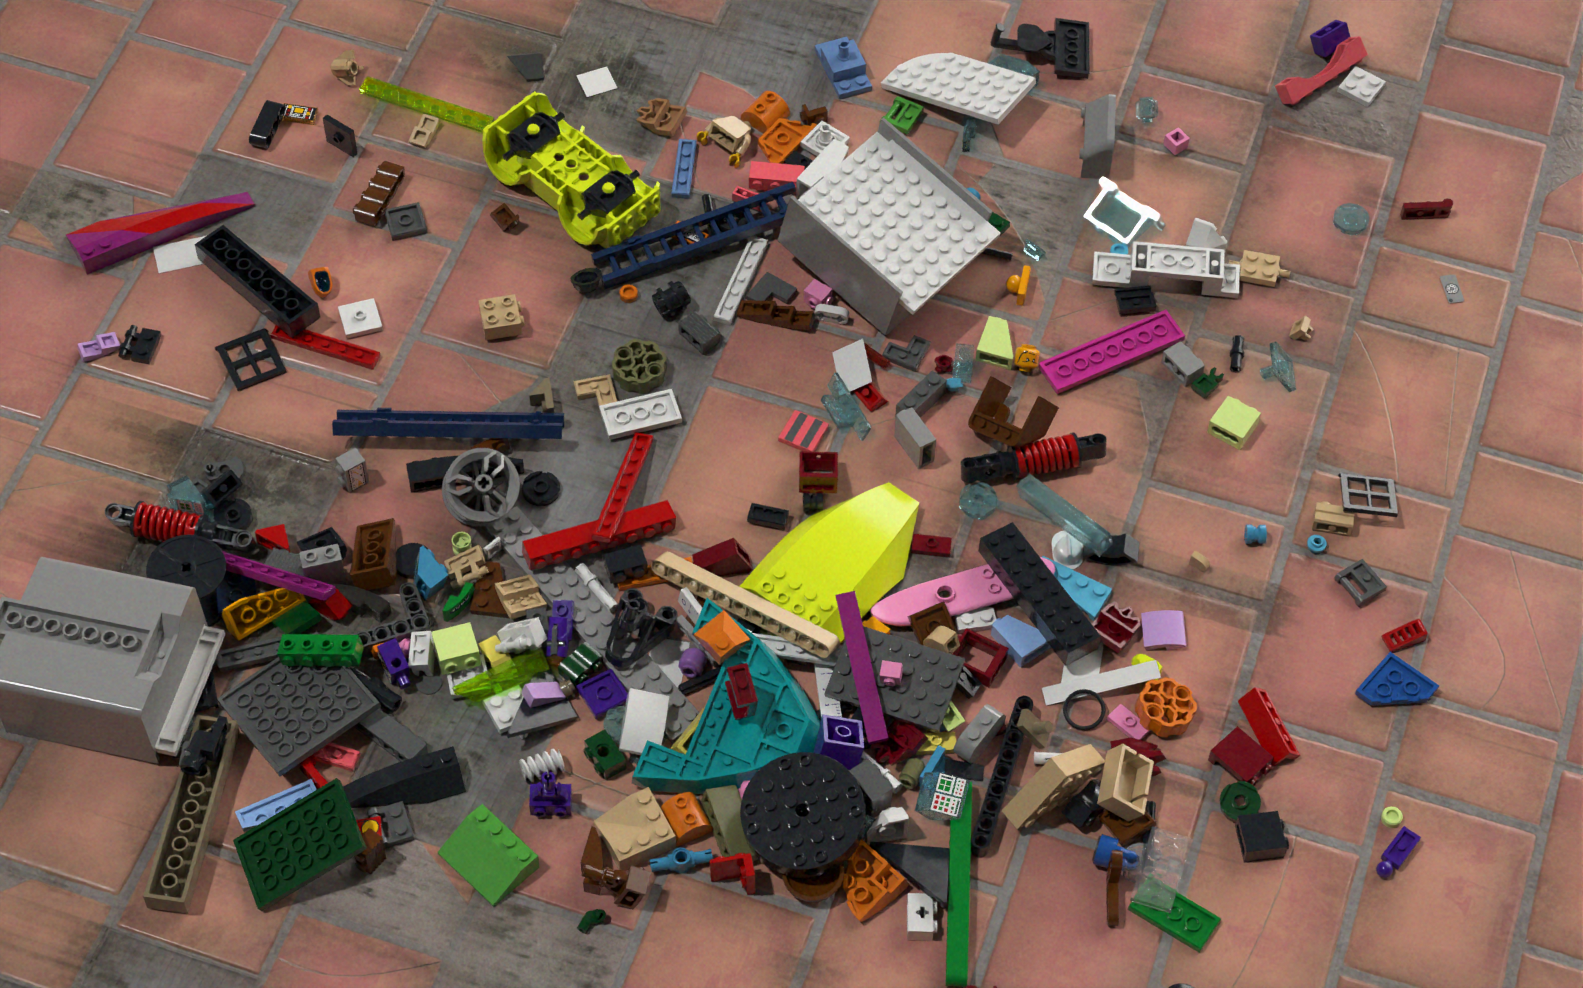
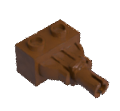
[581,864,651,910]

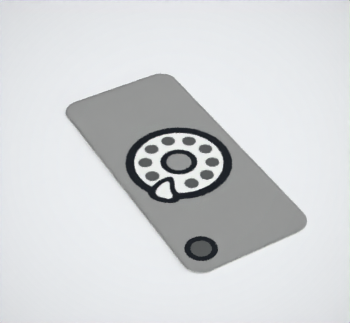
[1440,275,1464,303]

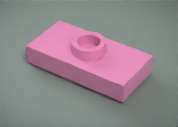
[1107,704,1151,740]

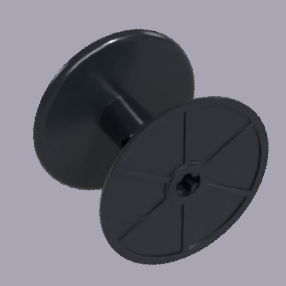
[146,535,226,627]

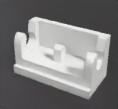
[408,631,435,676]

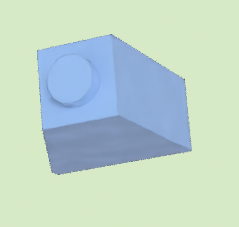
[991,615,1051,668]

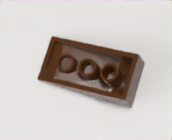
[350,518,397,592]

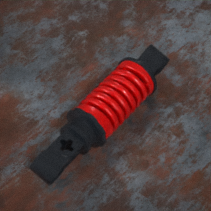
[961,432,1107,483]
[105,501,256,553]

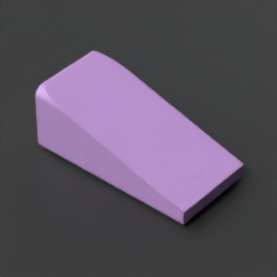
[521,682,566,708]

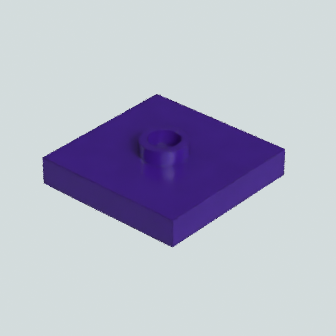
[576,669,628,719]

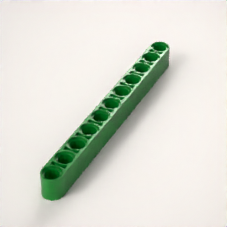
[945,780,972,987]

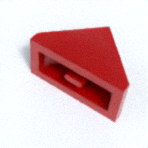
[255,524,290,552]

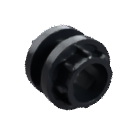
[652,281,691,318]

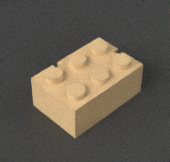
[1097,744,1154,821]

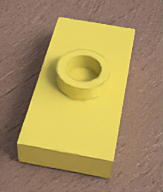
[916,732,956,755]

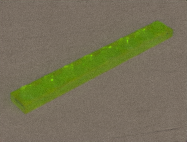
[359,76,494,133]

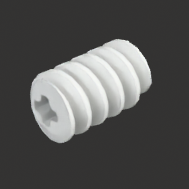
[519,749,565,782]

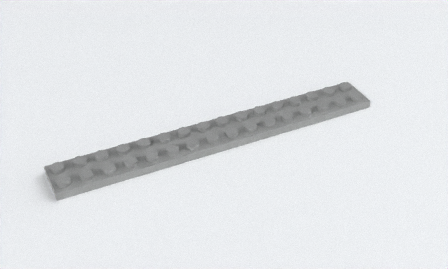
[485,506,699,744]

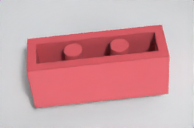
[749,161,805,191]

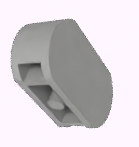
[953,704,1006,764]

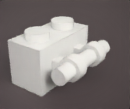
[495,617,547,654]

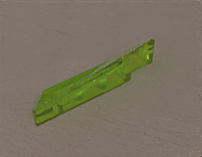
[452,648,550,702]

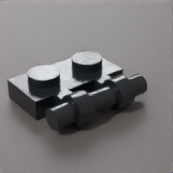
[118,325,162,365]

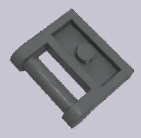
[1334,559,1387,607]
[367,801,414,848]

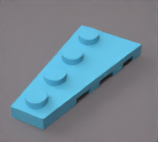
[1042,556,1112,621]

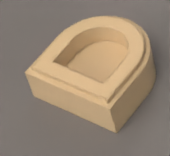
[1189,551,1210,571]

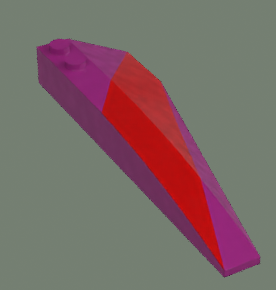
[66,192,255,275]

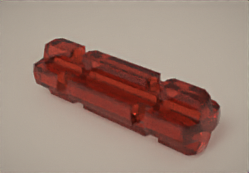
[864,343,890,369]

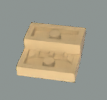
[495,575,547,619]

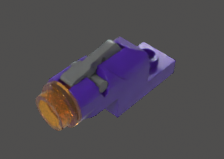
[546,600,574,666]

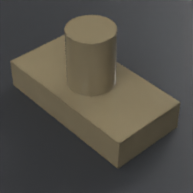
[1017,709,1053,749]

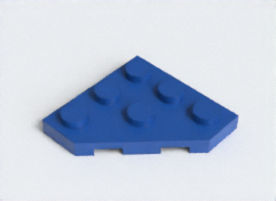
[1355,652,1439,706]

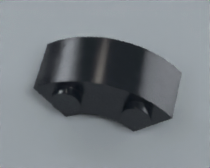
[1083,531,1140,566]
[1061,779,1105,828]

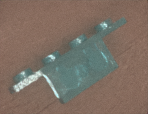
[821,372,872,441]

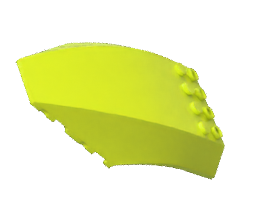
[739,482,919,644]

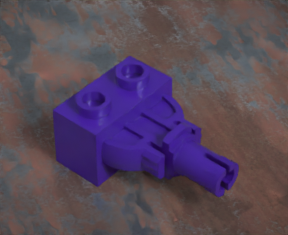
[529,772,572,817]

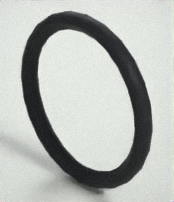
[1063,689,1106,730]

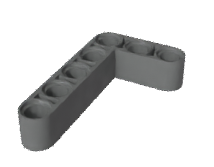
[351,582,430,658]

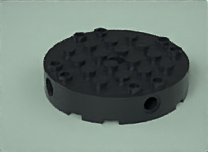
[740,752,866,878]

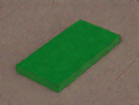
[1127,876,1221,953]

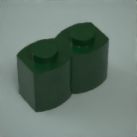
[558,642,603,688]

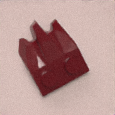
[1091,601,1140,654]
[871,719,928,766]
[1110,737,1166,777]

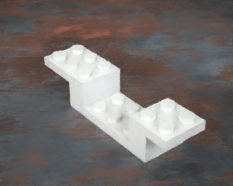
[1092,241,1240,298]

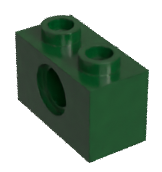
[583,729,626,780]

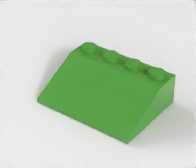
[437,804,539,907]

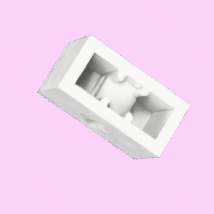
[907,893,937,941]

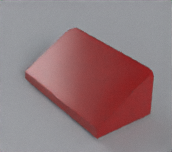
[853,382,888,412]

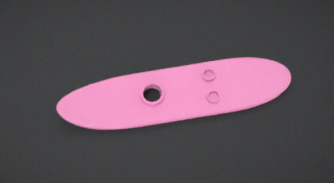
[870,557,1055,626]

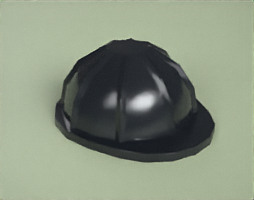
[570,268,602,293]

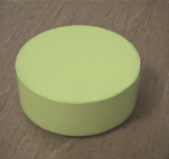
[1381,807,1403,828]

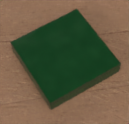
[271,601,323,634]

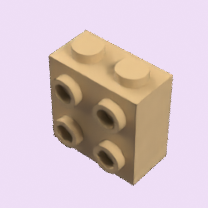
[478,294,525,340]

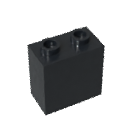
[1235,811,1289,862]

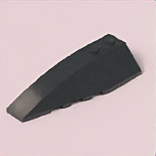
[343,746,466,808]

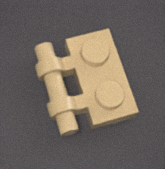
[444,545,489,589]

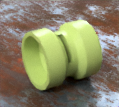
[452,532,472,556]

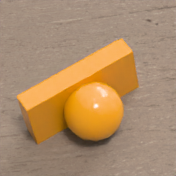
[1006,265,1031,306]

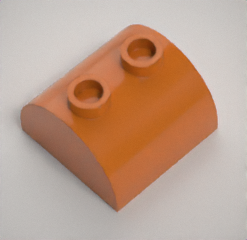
[741,91,790,134]
[660,792,713,847]

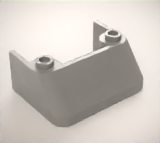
[1079,94,1116,180]

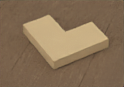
[573,374,617,406]

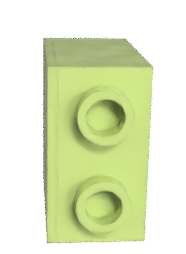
[1207,396,1261,450]
[431,622,481,675]

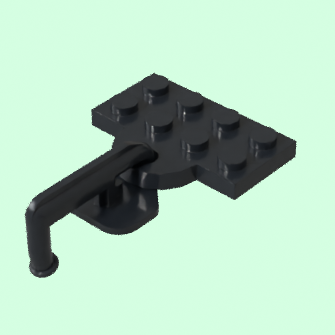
[991,18,1090,79]

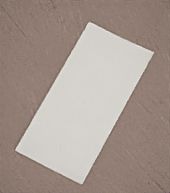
[153,236,206,273]
[1061,642,1104,683]

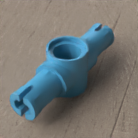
[650,848,713,874]

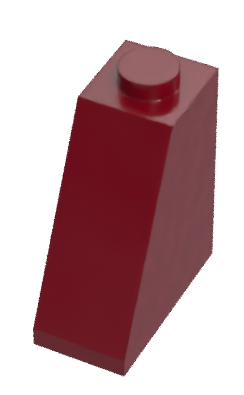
[692,538,753,576]

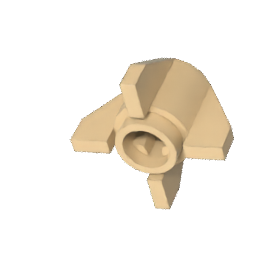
[330,50,364,85]

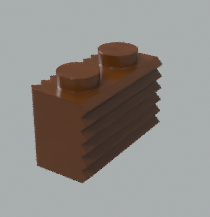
[354,828,387,874]

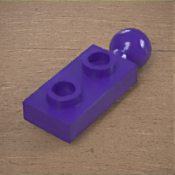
[1376,826,1421,878]

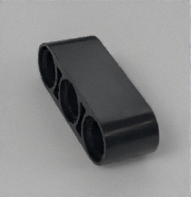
[249,100,285,149]

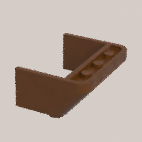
[968,376,1059,449]

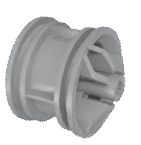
[442,448,520,527]

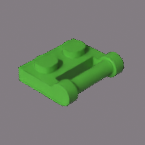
[880,96,924,135]

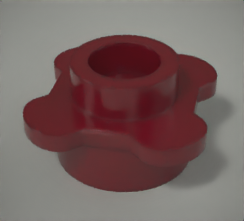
[934,355,953,373]

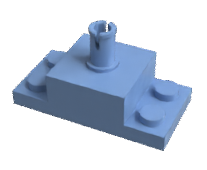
[815,37,872,99]

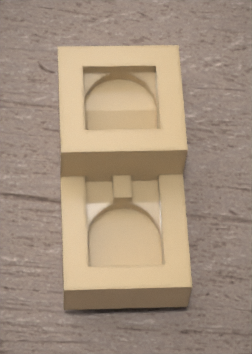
[408,113,441,148]

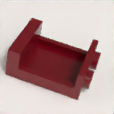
[725,663,758,720]
[1208,726,1274,786]

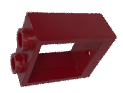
[799,451,838,494]
[952,628,1009,688]

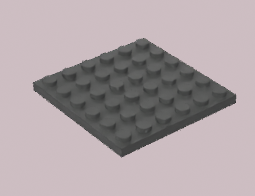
[217,631,381,777]

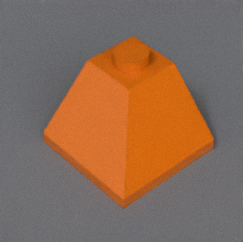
[693,610,750,665]

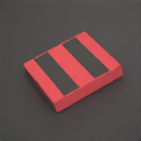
[778,410,829,452]

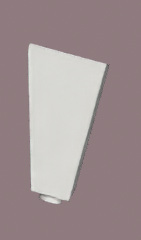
[796,139,849,199]

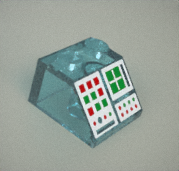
[166,475,211,522]
[914,772,970,820]

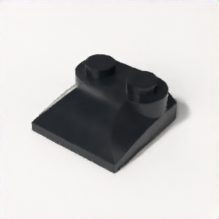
[297,527,347,560]

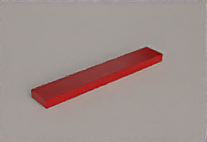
[270,325,381,370]

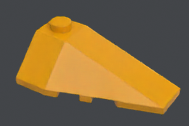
[222,588,306,641]

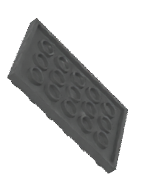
[824,626,965,733]

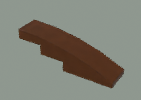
[737,300,815,330]

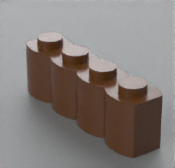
[353,161,405,227]

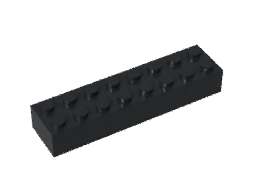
[195,225,320,338]
[978,522,1101,666]

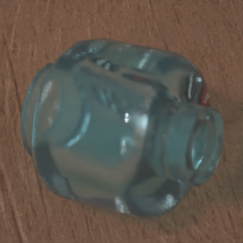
[1135,97,1158,122]

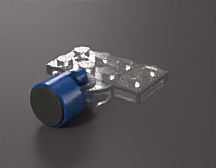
[1092,826,1192,913]

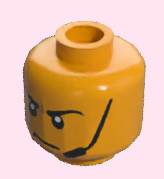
[1014,344,1040,372]

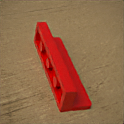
[1238,687,1300,766]

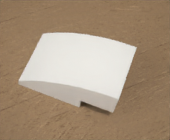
[619,688,669,755]

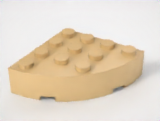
[1002,744,1105,829]

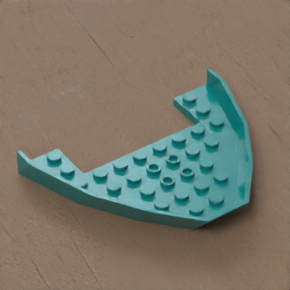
[632,598,820,794]

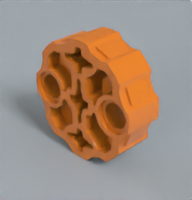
[1135,677,1197,737]

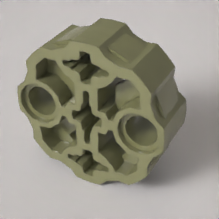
[612,339,667,394]

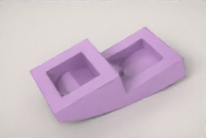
[77,332,120,362]

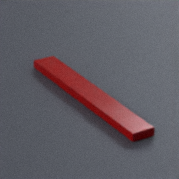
[592,432,654,543]

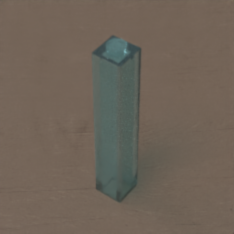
[1016,474,1113,556]

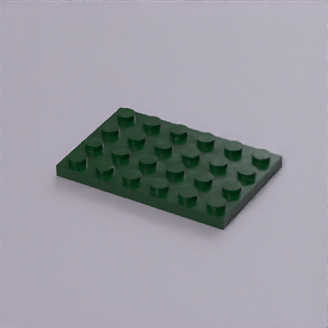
[233,778,367,911]

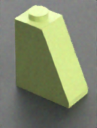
[975,316,1013,370]

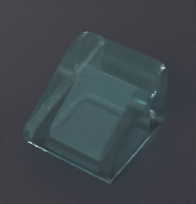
[1024,239,1046,261]

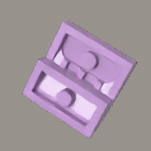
[1141,610,1187,651]

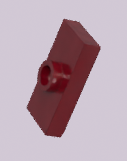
[911,534,952,557]

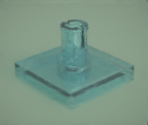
[1260,342,1296,392]

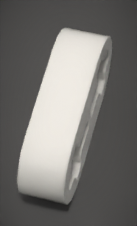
[814,304,850,325]

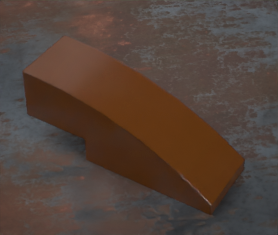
[580,826,603,895]

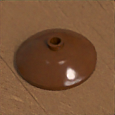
[782,863,844,902]

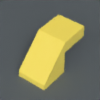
[478,635,517,681]

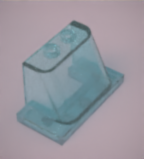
[1084,177,1166,248]

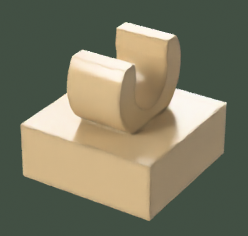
[1289,316,1313,341]

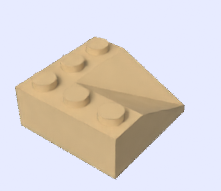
[594,787,676,870]

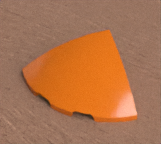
[843,839,910,922]

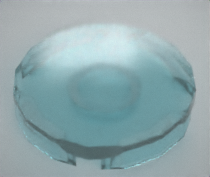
[1333,203,1370,235]

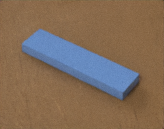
[671,139,697,199]

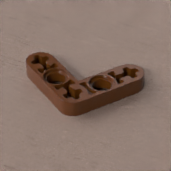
[1106,850,1123,926]

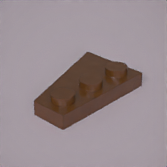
[470,561,510,619]

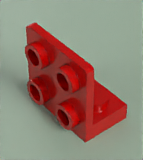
[710,853,755,895]

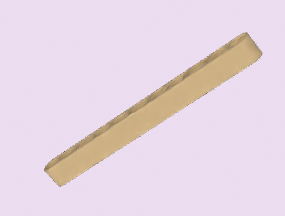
[651,551,840,658]

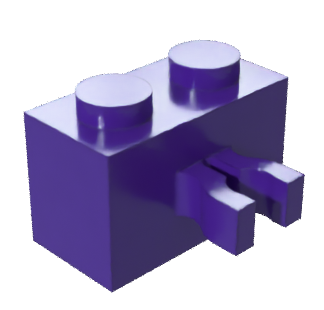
[1310,20,1350,57]

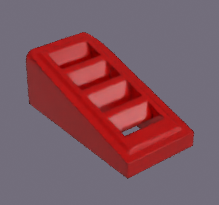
[1381,619,1428,652]

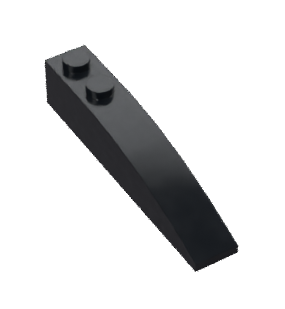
[406,455,524,493]

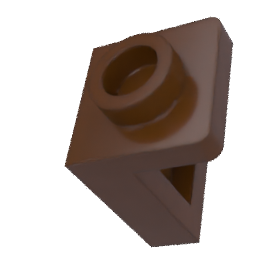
[800,104,828,126]
[490,203,521,231]

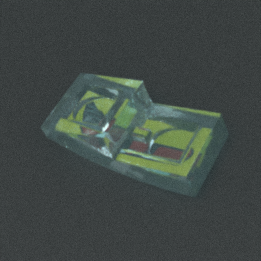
[962,116,976,152]

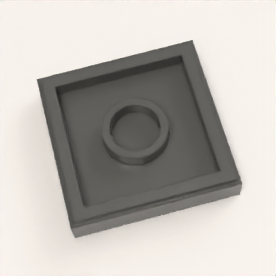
[384,202,428,241]

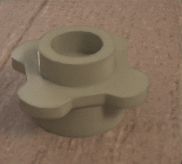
[559,677,576,697]

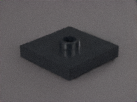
[323,114,358,158]

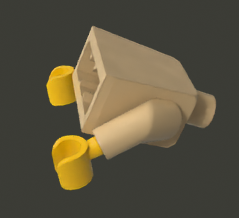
[696,116,751,168]

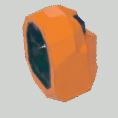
[308,267,333,298]

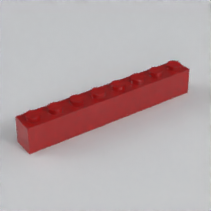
[522,500,676,570]

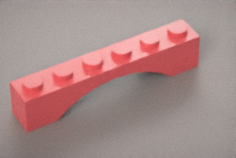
[1275,36,1368,105]

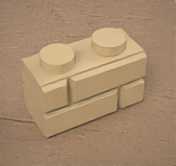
[1312,501,1355,536]

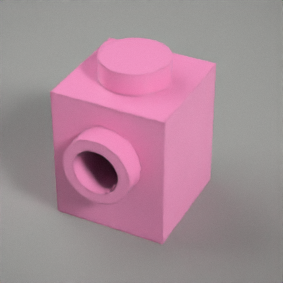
[803,279,833,309]

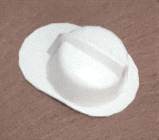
[1052,530,1083,569]

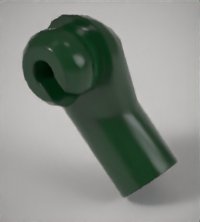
[577,909,606,933]

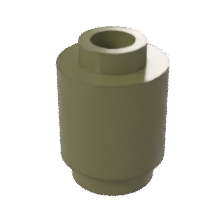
[899,758,925,789]

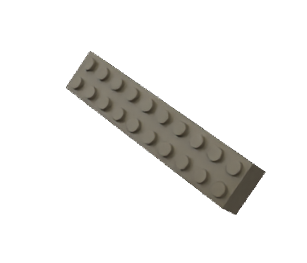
[143,715,240,914]

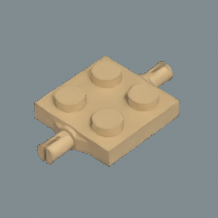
[1229,250,1291,287]

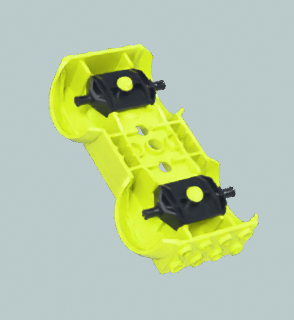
[482,91,661,249]

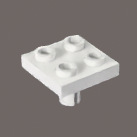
[800,121,850,156]

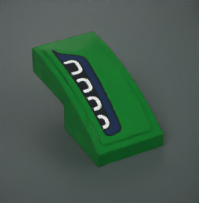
[442,582,474,622]

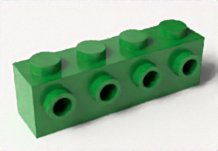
[277,634,364,667]

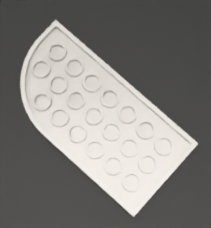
[881,53,1036,124]

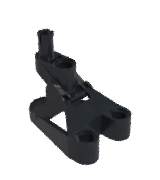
[605,588,678,667]

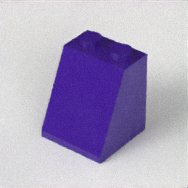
[814,714,864,770]

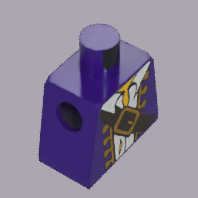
[377,638,411,689]

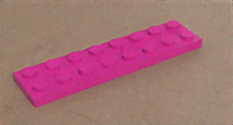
[1038,310,1185,394]

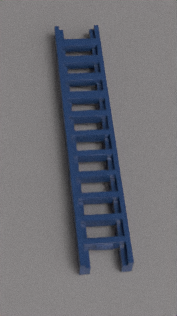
[591,182,796,289]
[332,407,564,439]

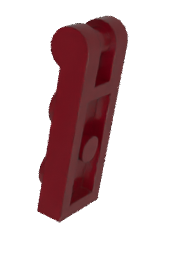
[1400,198,1453,220]

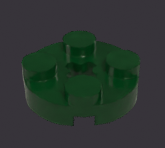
[1220,781,1261,822]

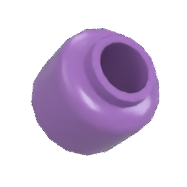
[678,648,707,678]

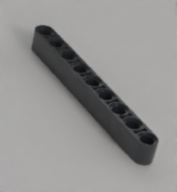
[971,695,1033,858]

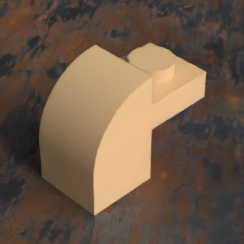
[923,626,960,654]

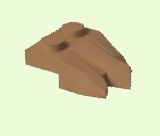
[636,98,687,136]

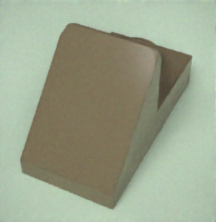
[529,377,555,413]

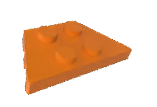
[758,118,817,164]

